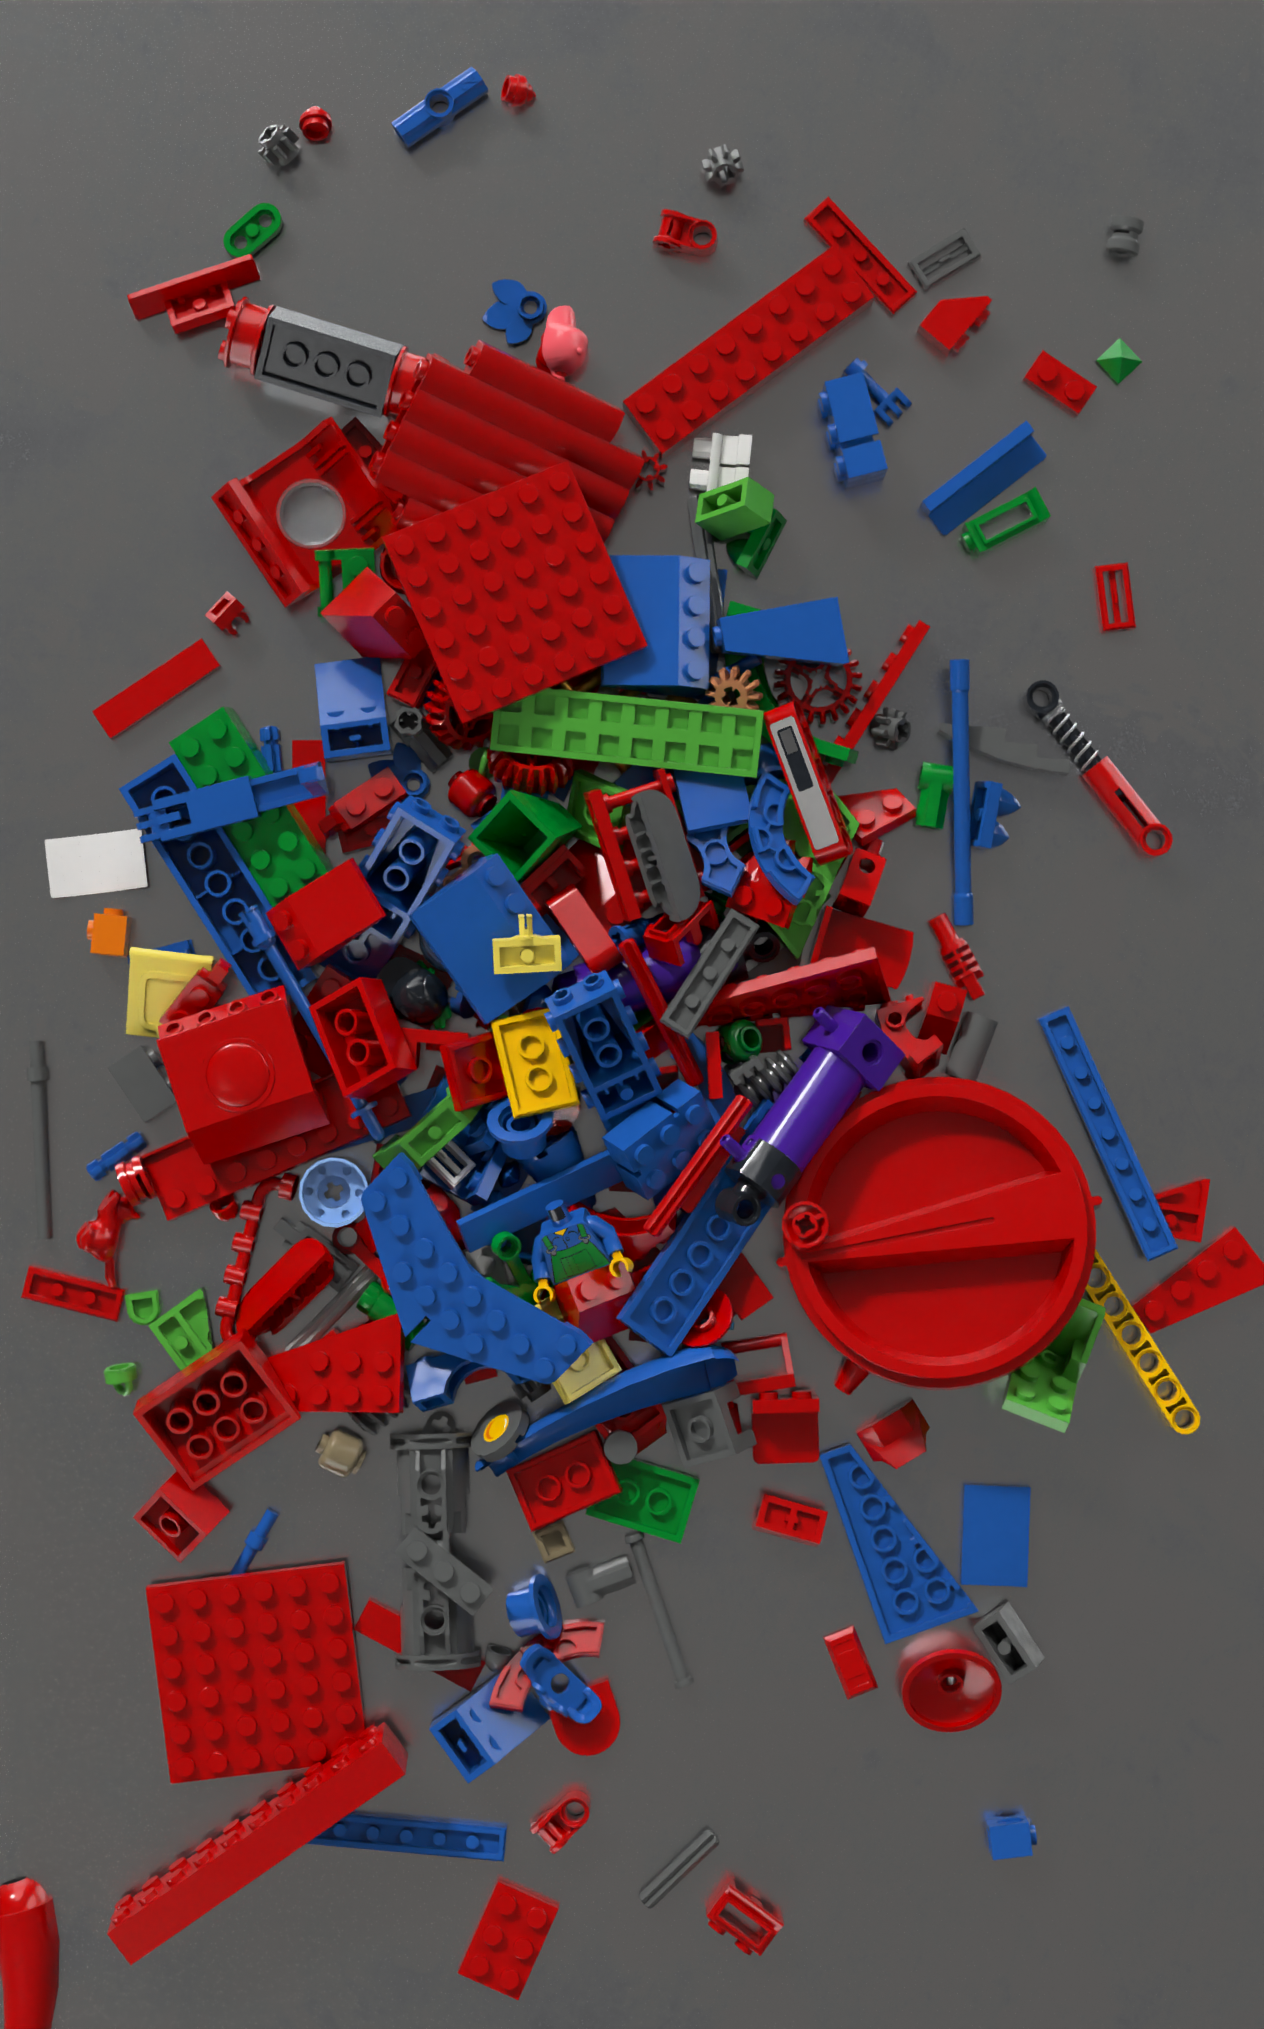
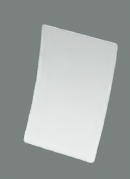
[45,829,148,898]

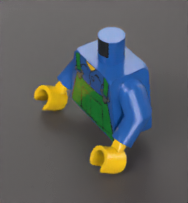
[531,1199,634,1305]

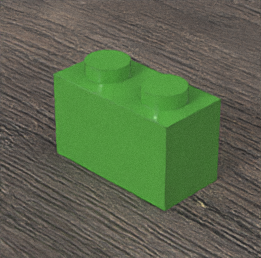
[695,477,775,541]

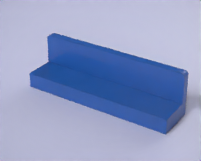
[920,420,1047,536]

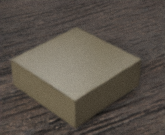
[532,1520,576,1564]

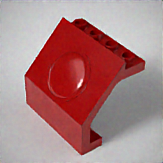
[156,985,330,1165]

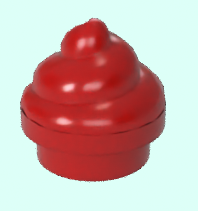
[501,74,536,108]
[299,106,332,141]

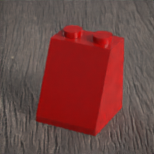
[320,567,427,659]

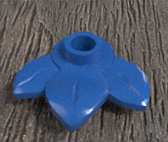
[482,279,547,344]
[368,742,430,807]

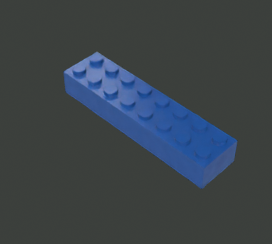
[119,754,319,999]

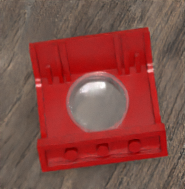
[211,416,400,608]

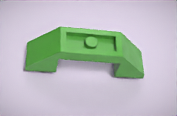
[372,1086,484,1169]

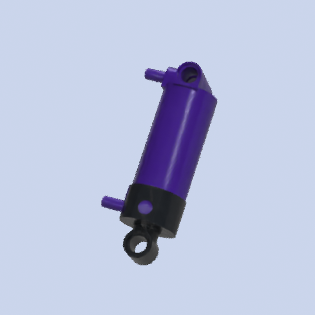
[552,917,780,1013]

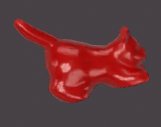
[76,1190,140,1288]

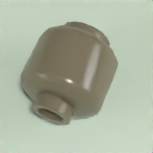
[315,1428,367,1478]

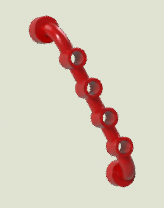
[215,1172,299,1344]

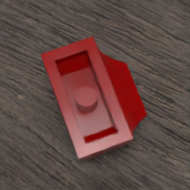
[856,1398,930,1469]

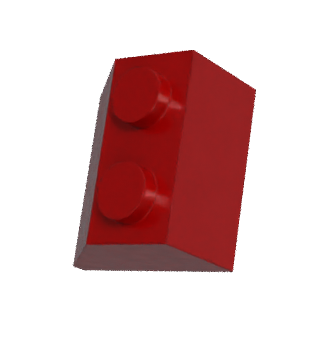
[552,1261,635,1343]
[133,1471,230,1563]

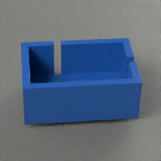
[817,372,888,490]
[602,1079,716,1200]

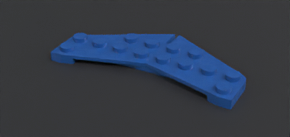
[361,1152,594,1384]

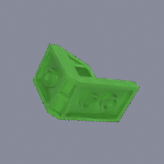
[1001,1299,1106,1433]

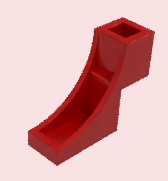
[549,1201,677,1262]

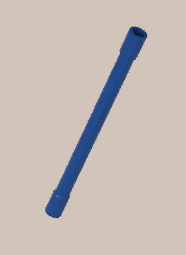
[950,659,974,926]

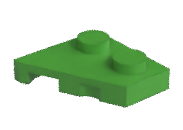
[149,1288,214,1371]

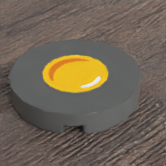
[471,1401,529,1462]

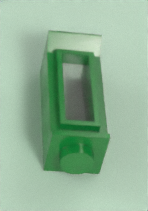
[960,487,1051,557]

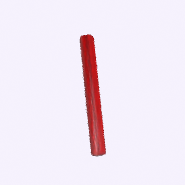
[618,938,704,1087]
[643,1095,753,1237]

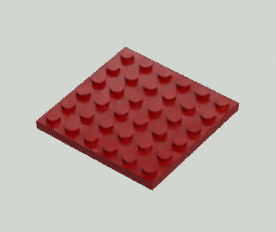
[382,460,648,725]
[146,1561,366,1784]

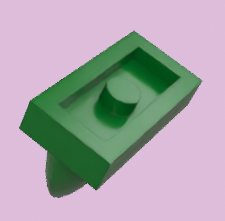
[726,508,787,578]

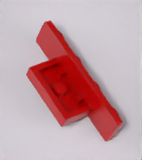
[127,254,260,334]

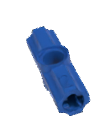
[391,66,488,148]

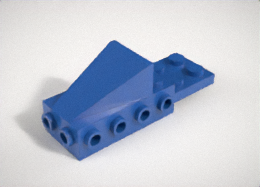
[318,795,467,980]
[544,970,672,1133]

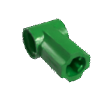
[915,761,953,830]

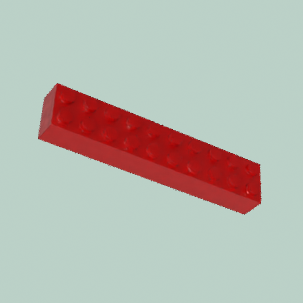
[107,1722,408,1965]

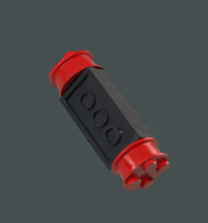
[218,296,433,418]

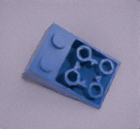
[314,657,393,762]
[429,1672,551,1784]

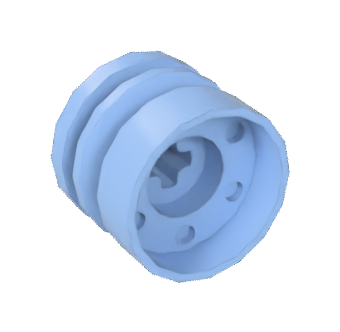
[299,1156,368,1228]

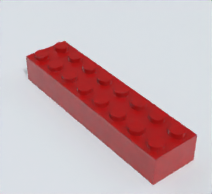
[623,244,875,461]

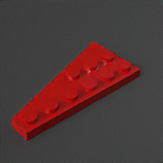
[697,947,892,1026]
[267,1313,405,1413]

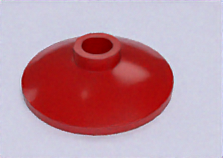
[681,1288,733,1348]

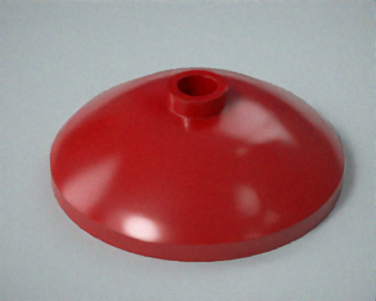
[901,1649,1002,1732]

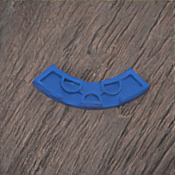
[748,770,815,906]

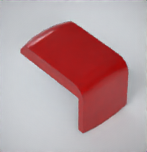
[808,905,914,989]

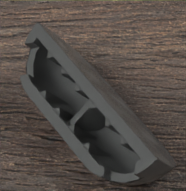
[625,790,700,922]

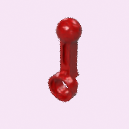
[332,1222,391,1295]

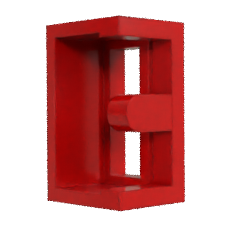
[643,900,720,967]
[706,1878,784,1956]

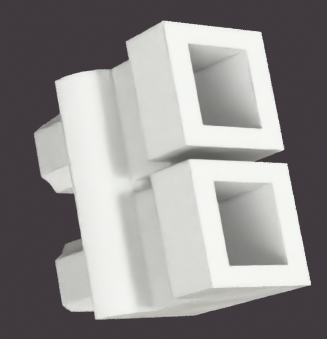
[689,433,752,492]

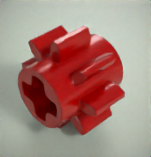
[635,450,668,493]

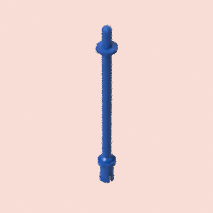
[238,904,385,1141]

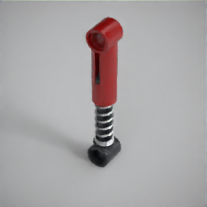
[1023,680,1173,858]

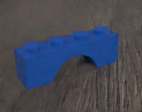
[406,1354,531,1412]

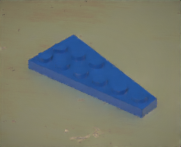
[819,1443,979,1644]

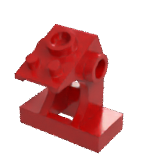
[875,994,943,1079]

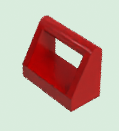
[721,1332,796,1396]

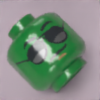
[716,1019,762,1065]

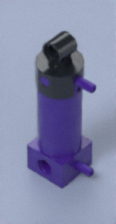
[715,1005,906,1226]

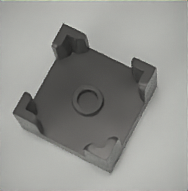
[662,1381,757,1468]

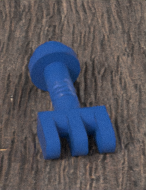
[843,357,912,428]

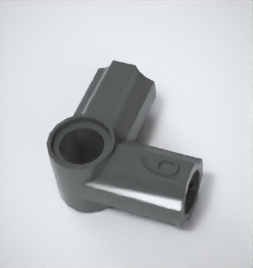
[389,706,454,773]

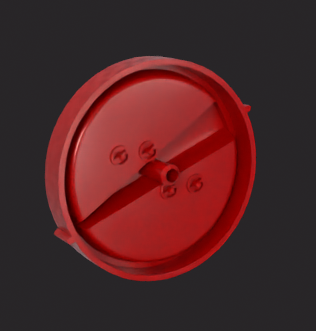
[776,1077,1102,1390]

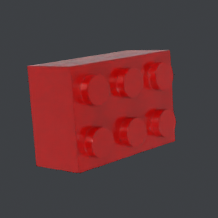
[308,977,417,1099]

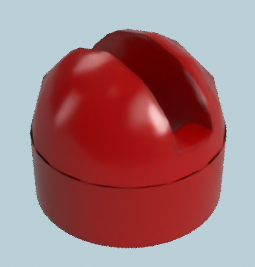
[209,1195,239,1222]

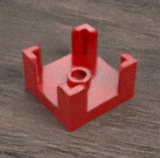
[402,1027,472,1069]

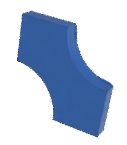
[686,826,746,898]

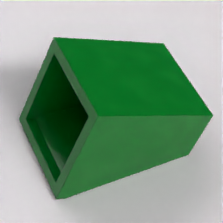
[468,790,583,883]

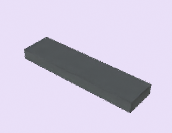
[660,908,760,1040]

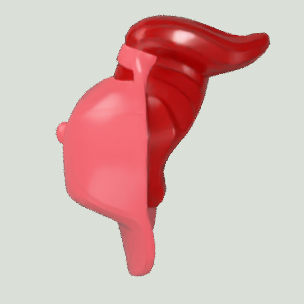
[536,305,588,381]

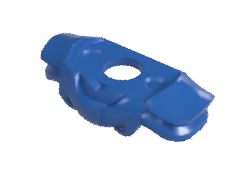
[520,1644,602,1724]

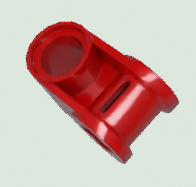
[653,209,718,257]
[530,1790,591,1854]

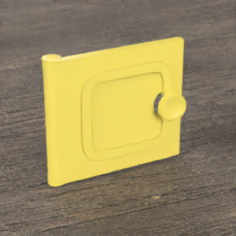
[126,947,215,1038]

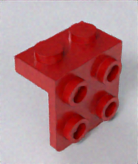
[751,1390,820,1464]

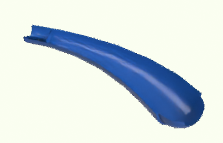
[475,1345,739,1477]

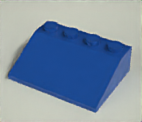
[601,555,710,698]
[408,853,572,1025]

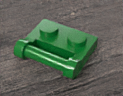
[314,548,375,617]

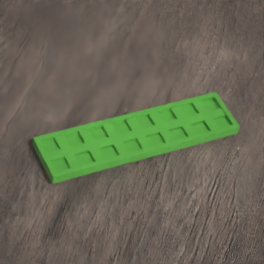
[490,688,764,778]

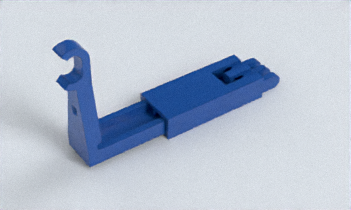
[133,762,329,844]

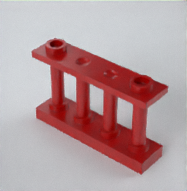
[583,768,705,921]

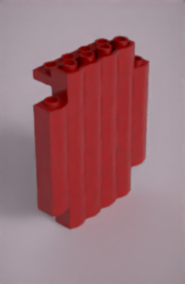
[369,340,645,543]

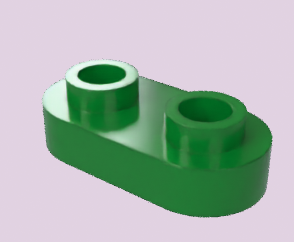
[223,203,282,259]

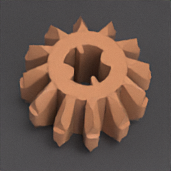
[705,665,763,710]

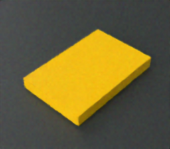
[490,1008,579,1120]

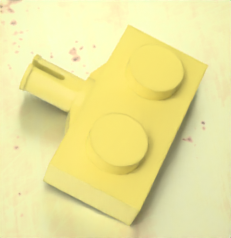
[492,914,562,975]

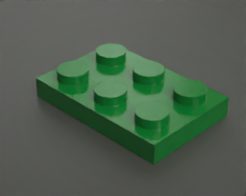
[585,1459,700,1544]

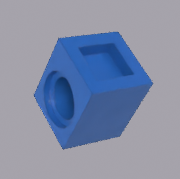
[986,1816,1037,1860]

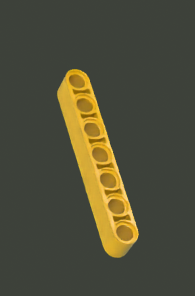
[1084,1249,1200,1434]

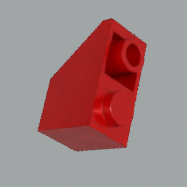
[917,296,992,357]

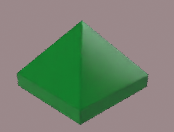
[1096,338,1142,385]

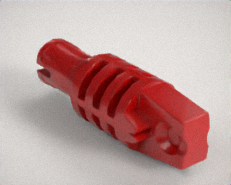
[928,913,985,1000]

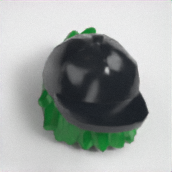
[376,957,452,1030]

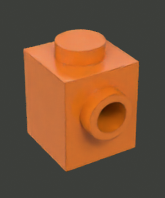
[87,908,132,957]

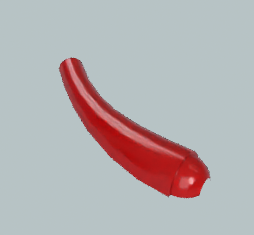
[0,1878,60,2029]

